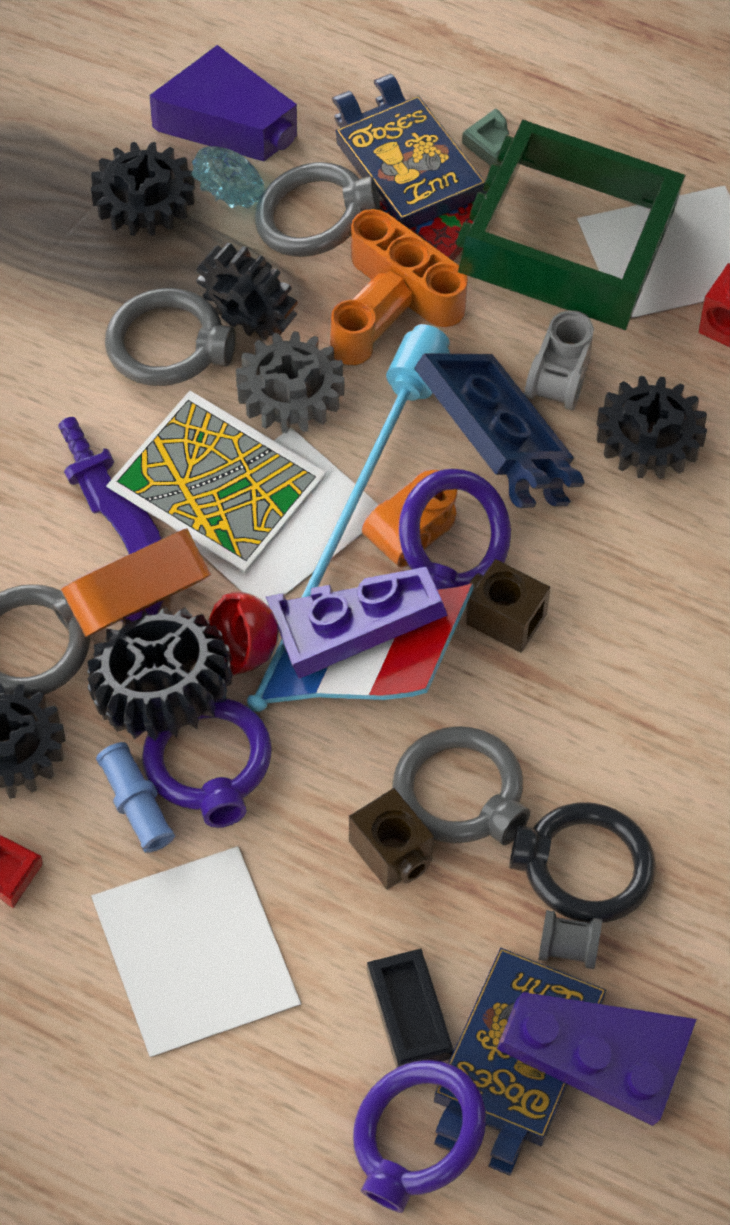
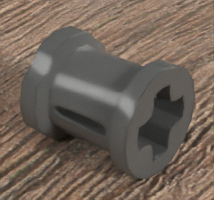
[538,910,602,969]

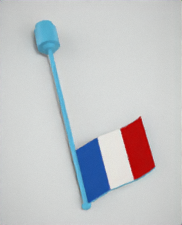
[247,324,474,712]

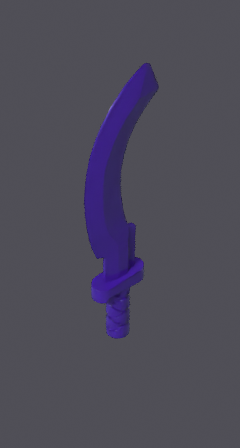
[58,417,164,622]

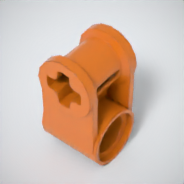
[362,469,458,568]

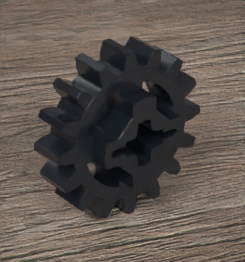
[91,142,195,236]
[196,243,298,340]
[596,376,707,479]
[0,683,66,799]

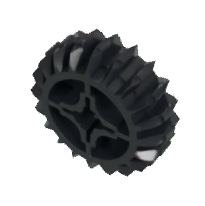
[87,605,233,741]

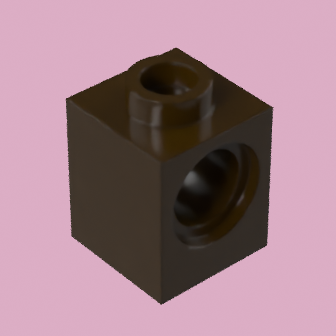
[467,559,551,653]
[349,788,434,890]

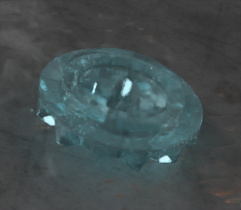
[191,146,264,209]

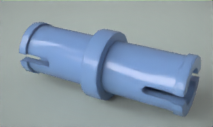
[96,742,175,853]

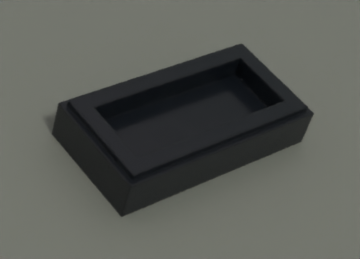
[367,948,454,1068]

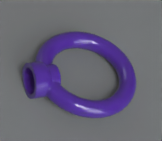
[399,469,511,590]
[142,699,272,828]
[353,1060,486,1213]

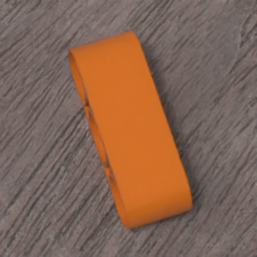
[351,209,468,327]
[61,528,211,637]

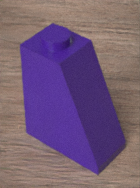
[149,45,297,161]

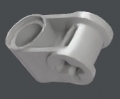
[524,310,594,411]

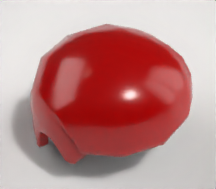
[208,591,278,675]

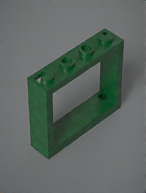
[456,119,686,330]

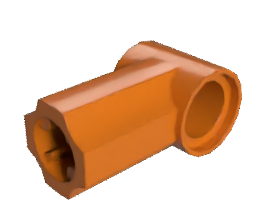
[330,270,413,365]

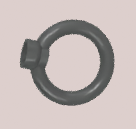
[255,162,381,257]
[105,288,236,386]
[0,584,90,698]
[392,726,530,845]

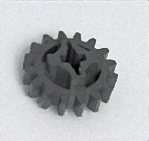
[236,331,345,433]

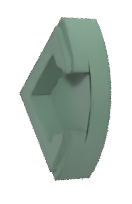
[462,108,509,166]

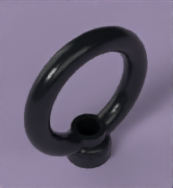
[509,802,656,923]

